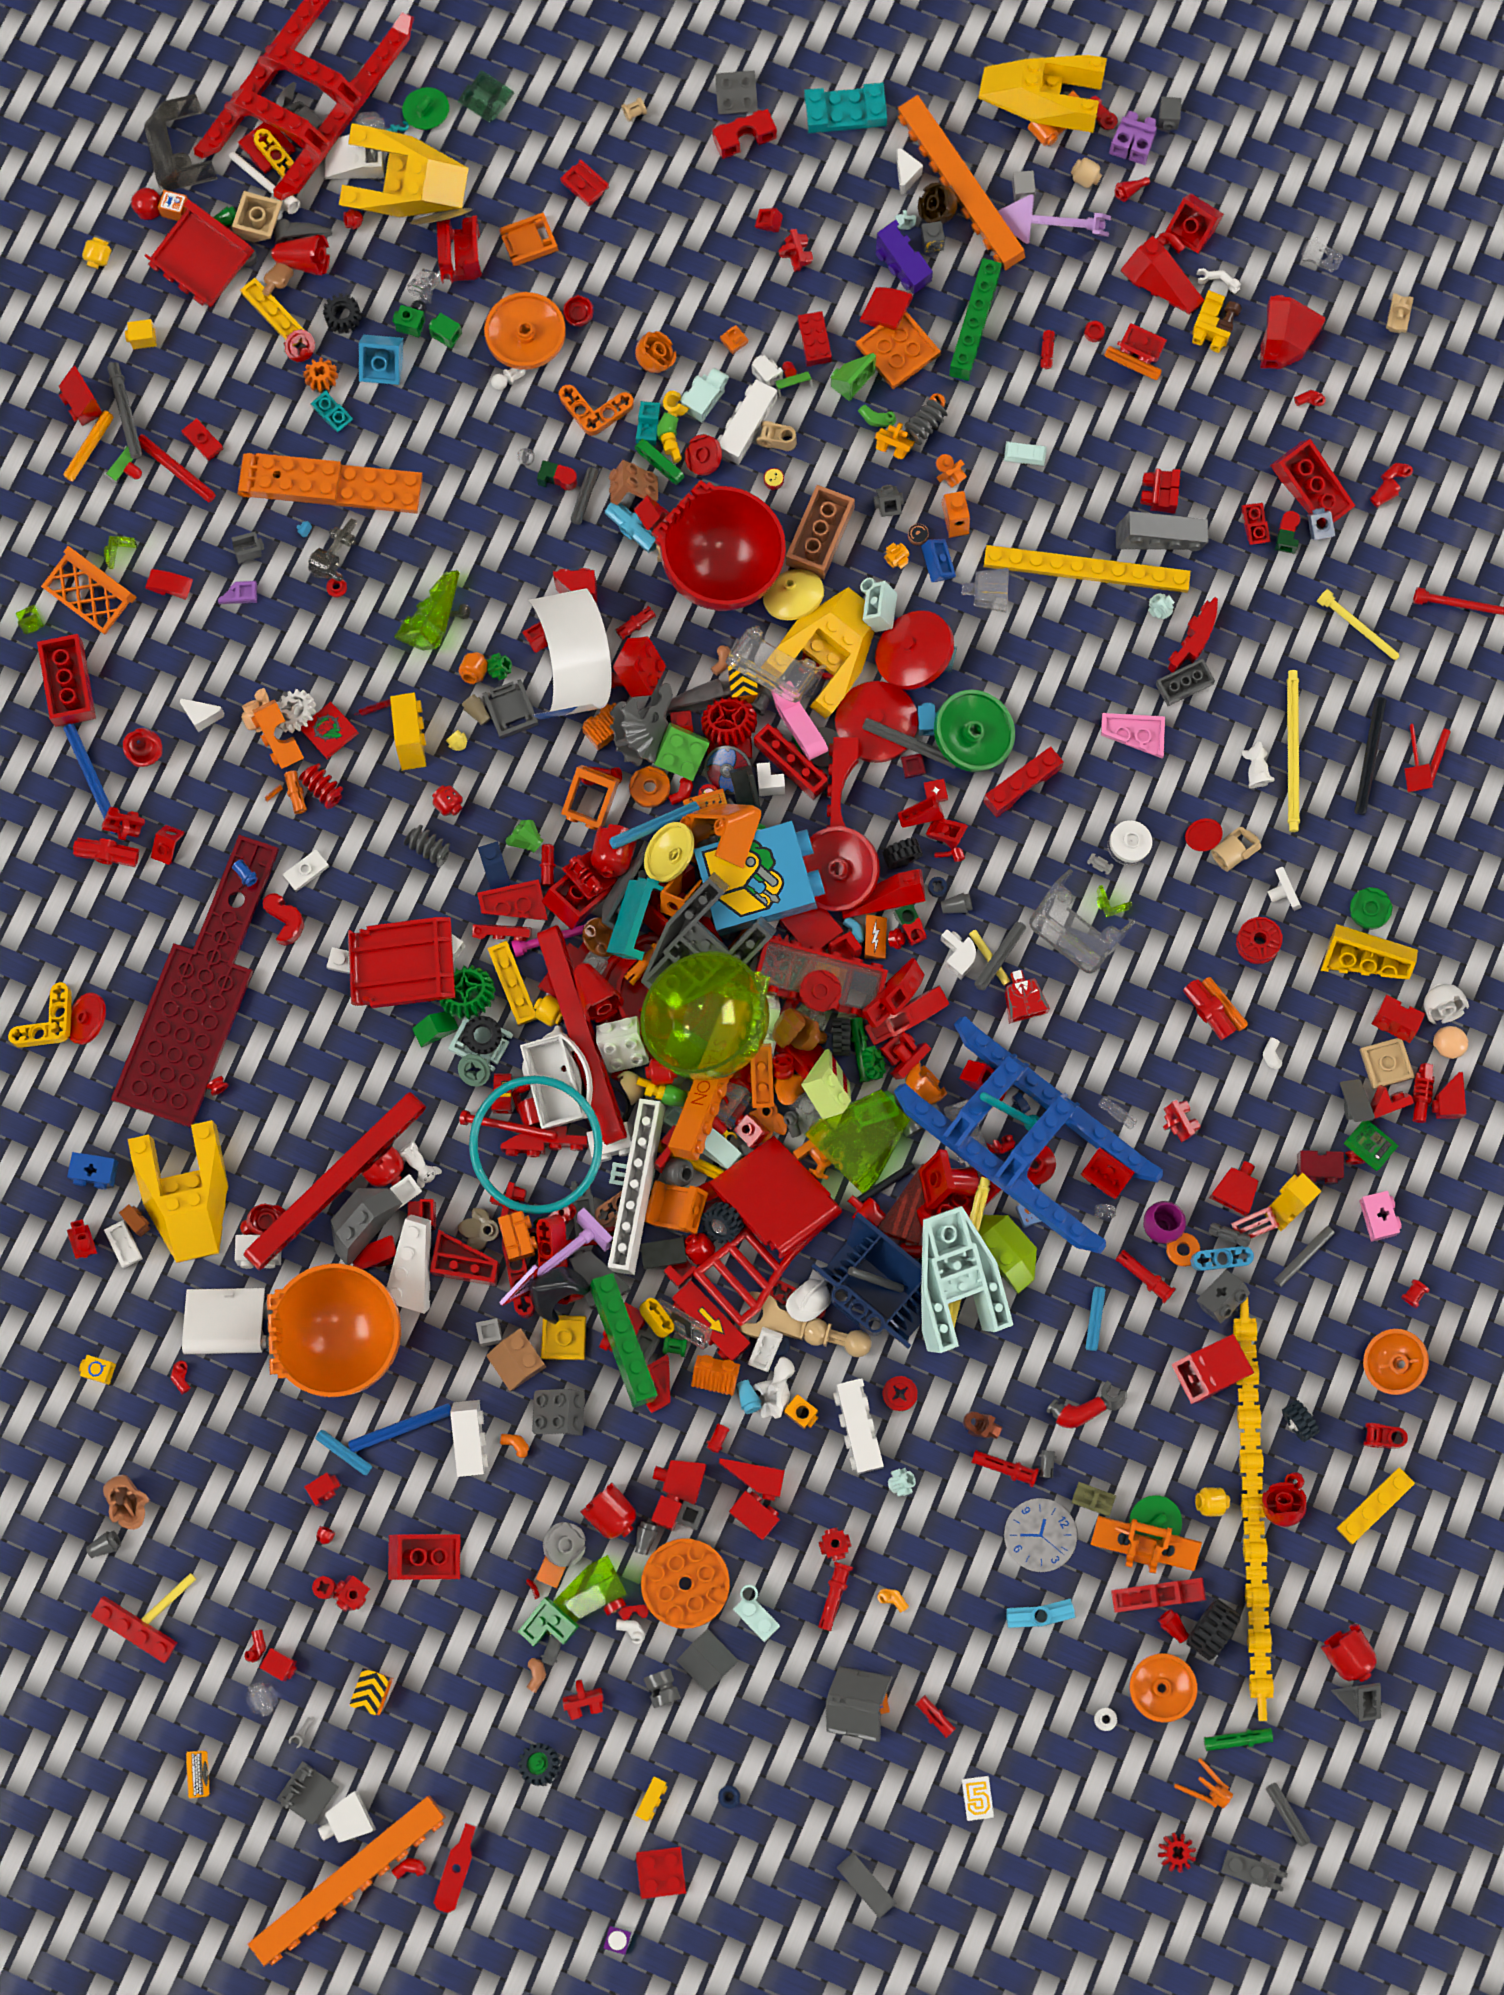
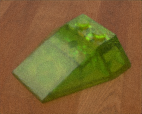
[805,1089,910,1194]

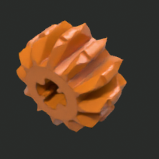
[303,357,338,393]

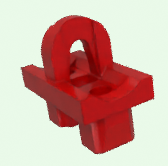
[778,229,814,272]
[101,807,145,840]
[489,1182,527,1216]
[562,1680,604,1720]

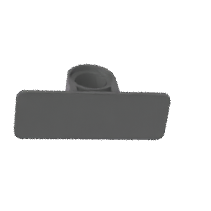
[1340,1079,1375,1122]

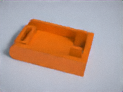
[499,212,558,266]

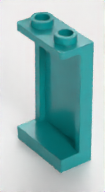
[606,877,665,961]

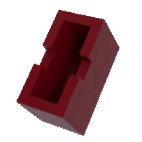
[1297,1150,1344,1184]

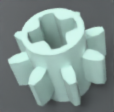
[1148,593,1174,619]
[888,1468,916,1496]

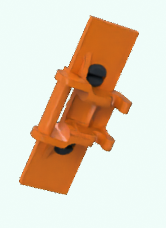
[1090,1516,1202,1574]

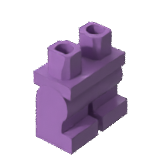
[1109,111,1157,165]

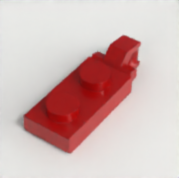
[472,924,532,941]

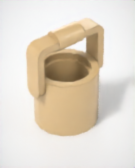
[1211,827,1261,872]

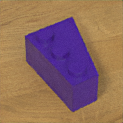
[875,219,933,295]

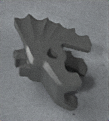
[609,683,673,766]

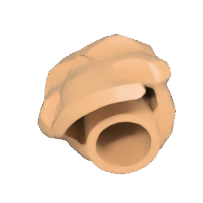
[241,688,269,732]

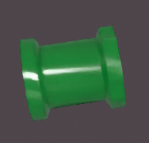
[663,1335,688,1357]

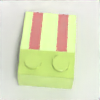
[801,1049,851,1119]

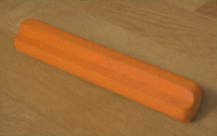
[1105,346,1162,380]
[1202,977,1248,1031]

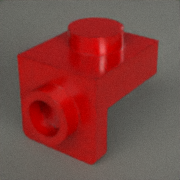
[880,1032,917,1065]

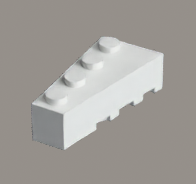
[833,1378,884,1475]

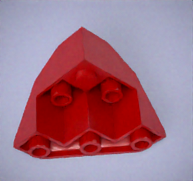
[1260,295,1325,369]

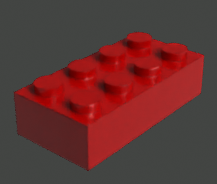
[797,311,832,367]

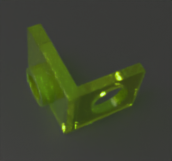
[104,536,138,569]
[16,605,44,635]
[1096,885,1132,917]

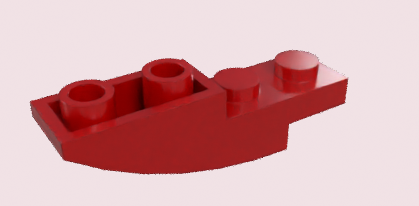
[1168,597,1218,673]
[862,958,925,1028]
[864,985,950,1045]
[500,1126,589,1157]

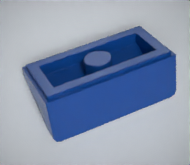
[921,539,956,582]

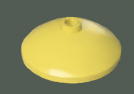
[763,569,824,620]
[644,822,694,883]

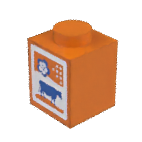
[158,190,188,221]

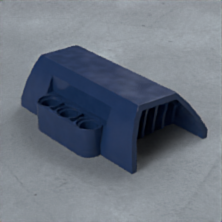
[811,1212,922,1349]

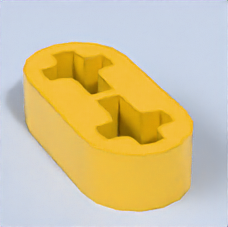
[639,1298,674,1338]

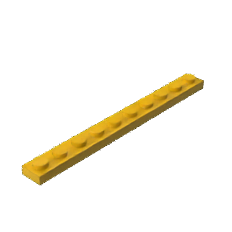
[984,545,1191,593]

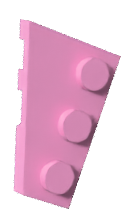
[1101,713,1165,759]

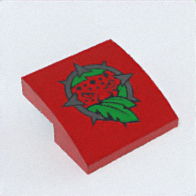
[301,702,359,759]

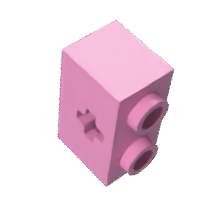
[1359,1191,1401,1242]

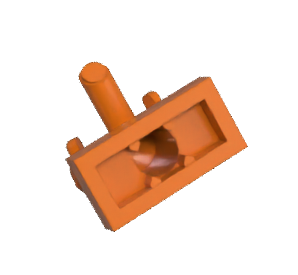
[793,1127,844,1180]

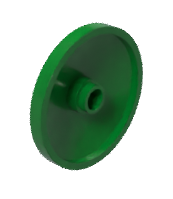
[934,690,1015,772]

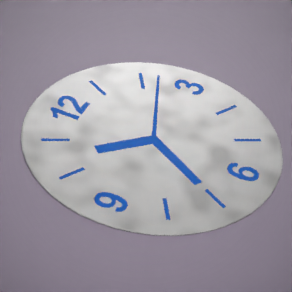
[1004,1498,1077,1572]

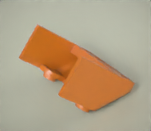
[680,804,761,868]

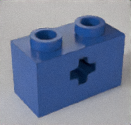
[67,1152,119,1190]

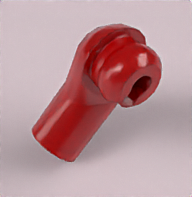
[1156,232,1186,254]
[391,1858,426,1879]

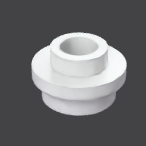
[1094,1708,1117,1731]

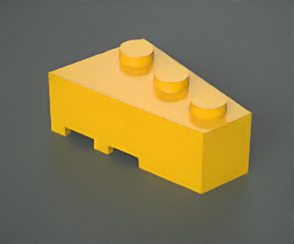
[390,692,427,770]
[1264,1173,1322,1231]

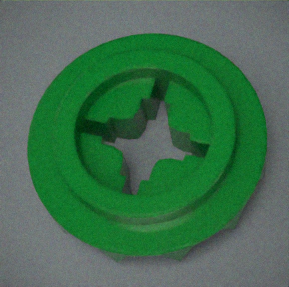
[862,1046,886,1080]

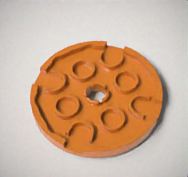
[641,1539,730,1629]

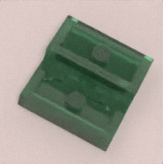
[458,70,514,123]

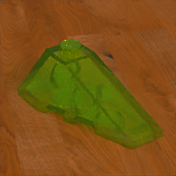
[394,570,460,651]
[547,1555,628,1636]

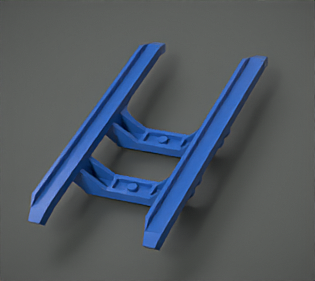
[894,1016,1163,1254]

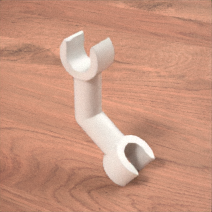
[1197,269,1241,294]

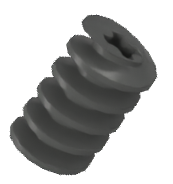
[904,400,948,445]
[404,825,450,867]

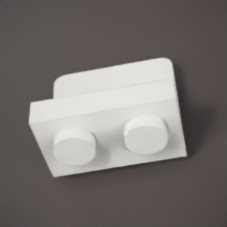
[596,1016,649,1073]

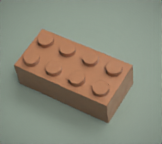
[786,485,855,579]

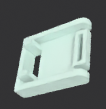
[448,1015,513,1072]

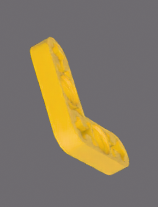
[8,982,72,1048]

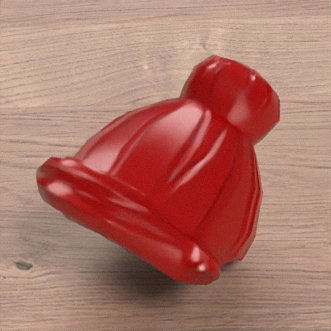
[240,1203,286,1235]

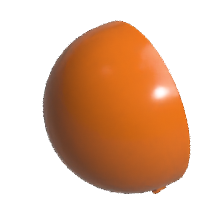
[267,1264,401,1397]

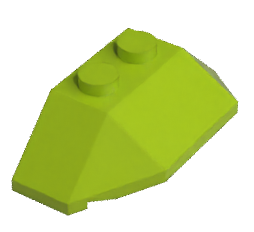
[978,1215,1037,1294]

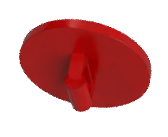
[69,993,106,1045]

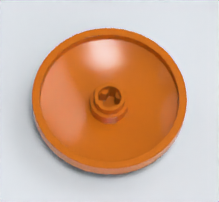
[484,292,566,370]

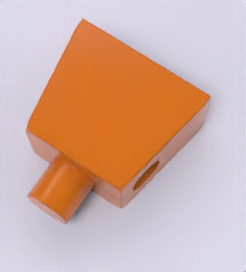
[941,491,970,538]

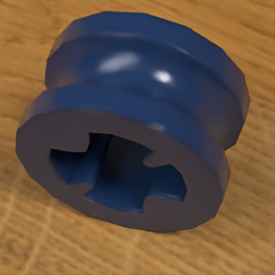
[928,877,947,898]

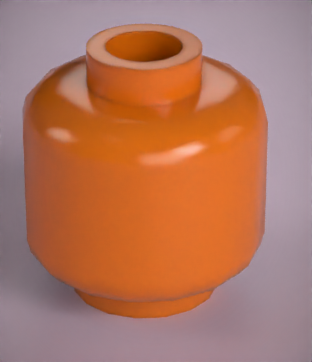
[459,652,488,684]

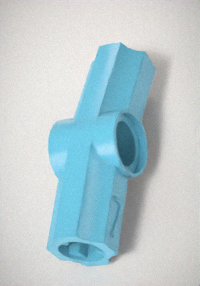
[1006,1599,1076,1628]

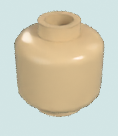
[1071,157,1102,188]

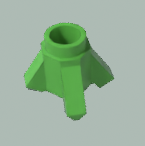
[506,820,544,853]

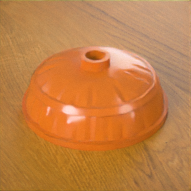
[1363,1329,1429,1395]

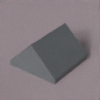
[676,1629,739,1693]

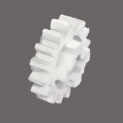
[276,689,316,733]

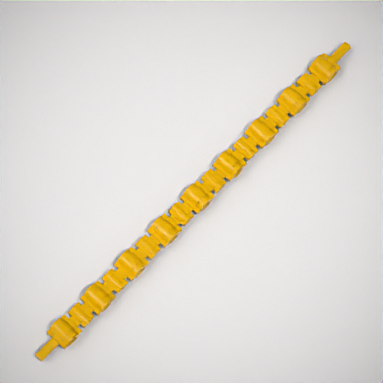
[1233,1297,1274,1721]

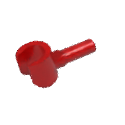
[934,848,965,862]

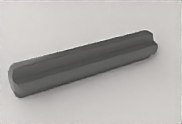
[570,467,598,525]
[1266,1783,1310,1847]

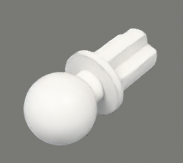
[491,368,526,390]

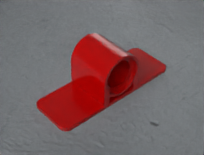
[352,1235,396,1270]

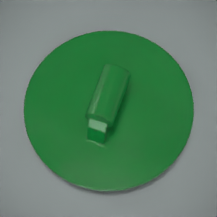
[402,87,449,130]
[1129,1495,1182,1540]

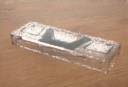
[657,1298,712,1350]

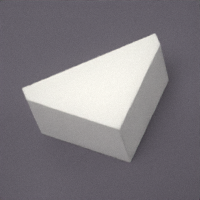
[897,149,923,195]
[180,699,225,732]

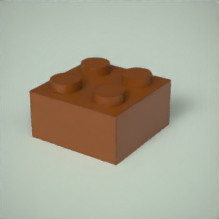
[119,1204,151,1237]

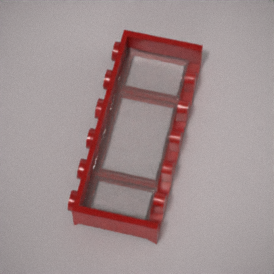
[750,935,888,1020]

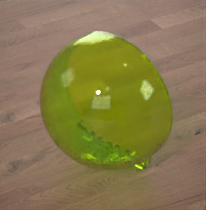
[640,951,770,1081]

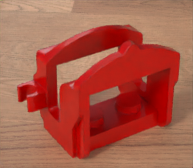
[437,215,482,283]

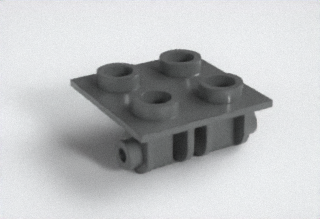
[715,70,758,114]
[276,1761,339,1825]

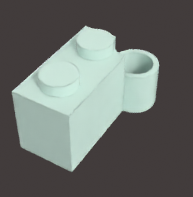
[681,368,729,423]
[860,578,897,632]
[733,1585,780,1642]

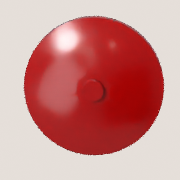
[875,611,954,690]
[835,681,918,763]
[803,826,879,911]

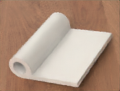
[182,1288,267,1354]

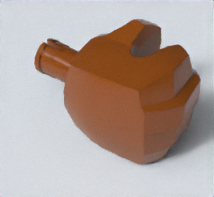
[772,1008,827,1051]

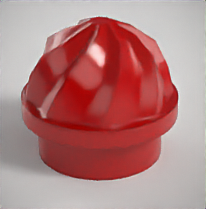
[344,209,363,230]

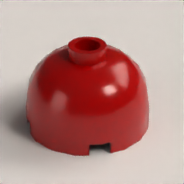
[361,1146,404,1187]
[1262,1482,1307,1527]

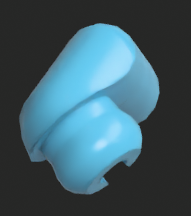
[843,917,865,945]

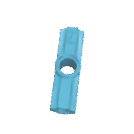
[605,503,657,553]

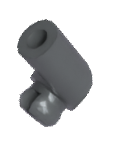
[784,1111,802,1138]

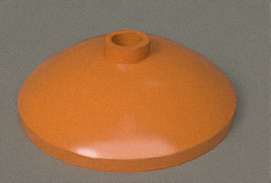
[1129,1653,1197,1722]

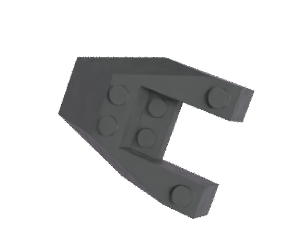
[641,872,777,1009]

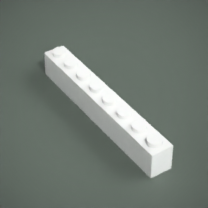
[608,1099,666,1275]

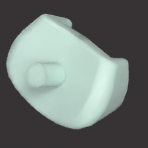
[895,210,916,230]

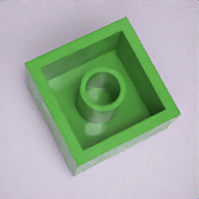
[654,723,710,781]

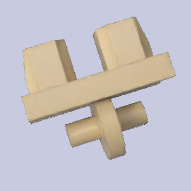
[1386,293,1414,333]

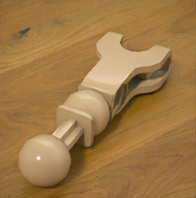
[738,1291,872,1357]

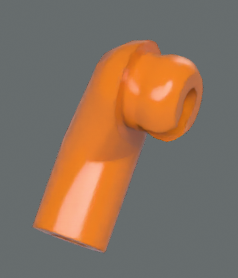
[500,1434,529,1458]

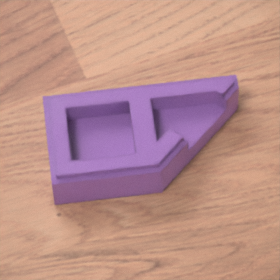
[218,581,257,604]

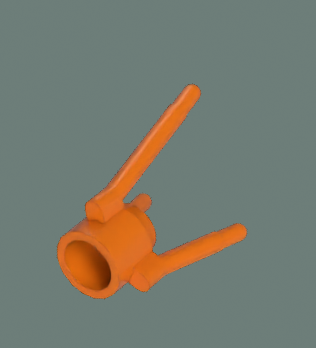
[1174,1758,1233,1809]

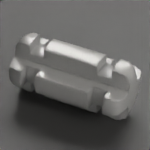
[1087,853,1114,875]

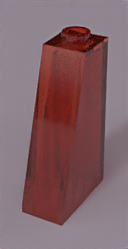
[878,1163,926,1245]

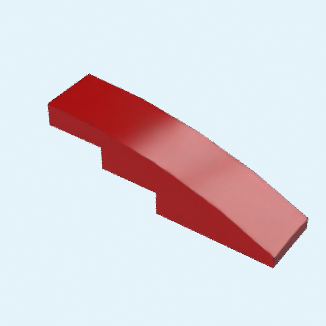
[1111,1578,1206,1613]

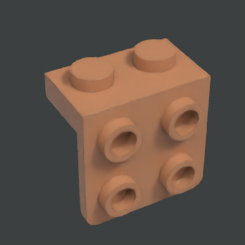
[609,460,658,505]

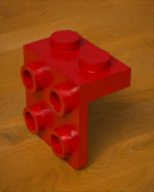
[1117,323,1167,364]

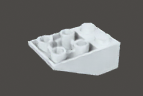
[325,134,385,179]

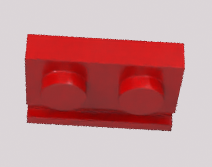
[560,159,609,207]

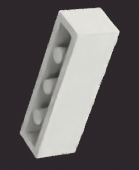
[717,379,778,465]

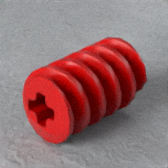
[298,763,343,809]

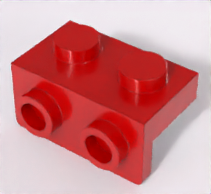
[1081,1147,1135,1199]

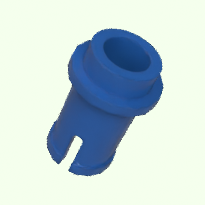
[232,860,257,887]

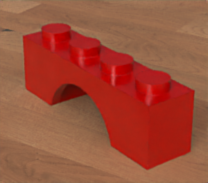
[984,746,1064,818]

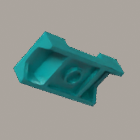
[804,83,887,133]

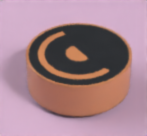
[908,524,929,546]

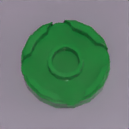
[1349,887,1393,930]

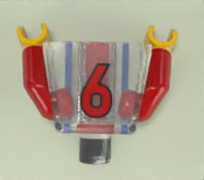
[712,1078,752,1139]

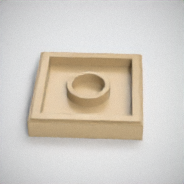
[1360,1038,1415,1090]

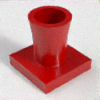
[919,1149,979,1209]

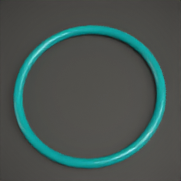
[469,1075,603,1214]

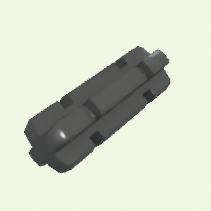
[1209,1223,1251,1248]

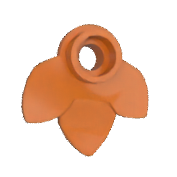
[747,1103,787,1143]

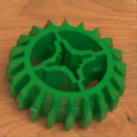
[439,965,495,1020]

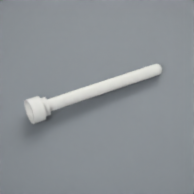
[229,152,300,214]

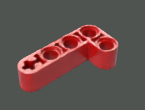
[536,1214,584,1304]
[502,1229,538,1318]

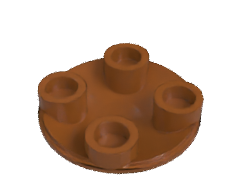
[582,917,613,957]

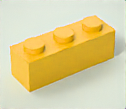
[635,1776,668,1822]

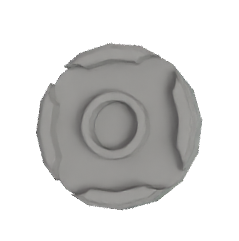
[543,1522,586,1567]

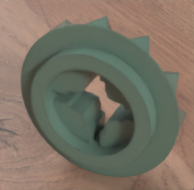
[458,1053,491,1087]

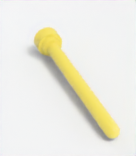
[1316,589,1399,660]

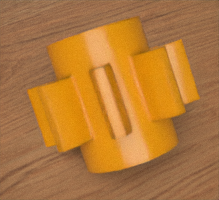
[884,542,910,569]

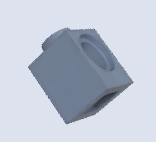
[1308,508,1335,540]

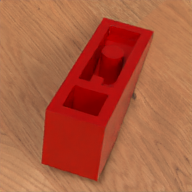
[719,1458,785,1501]

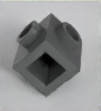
[873,485,904,517]

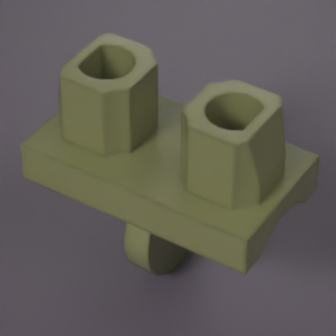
[1071,1482,1116,1517]

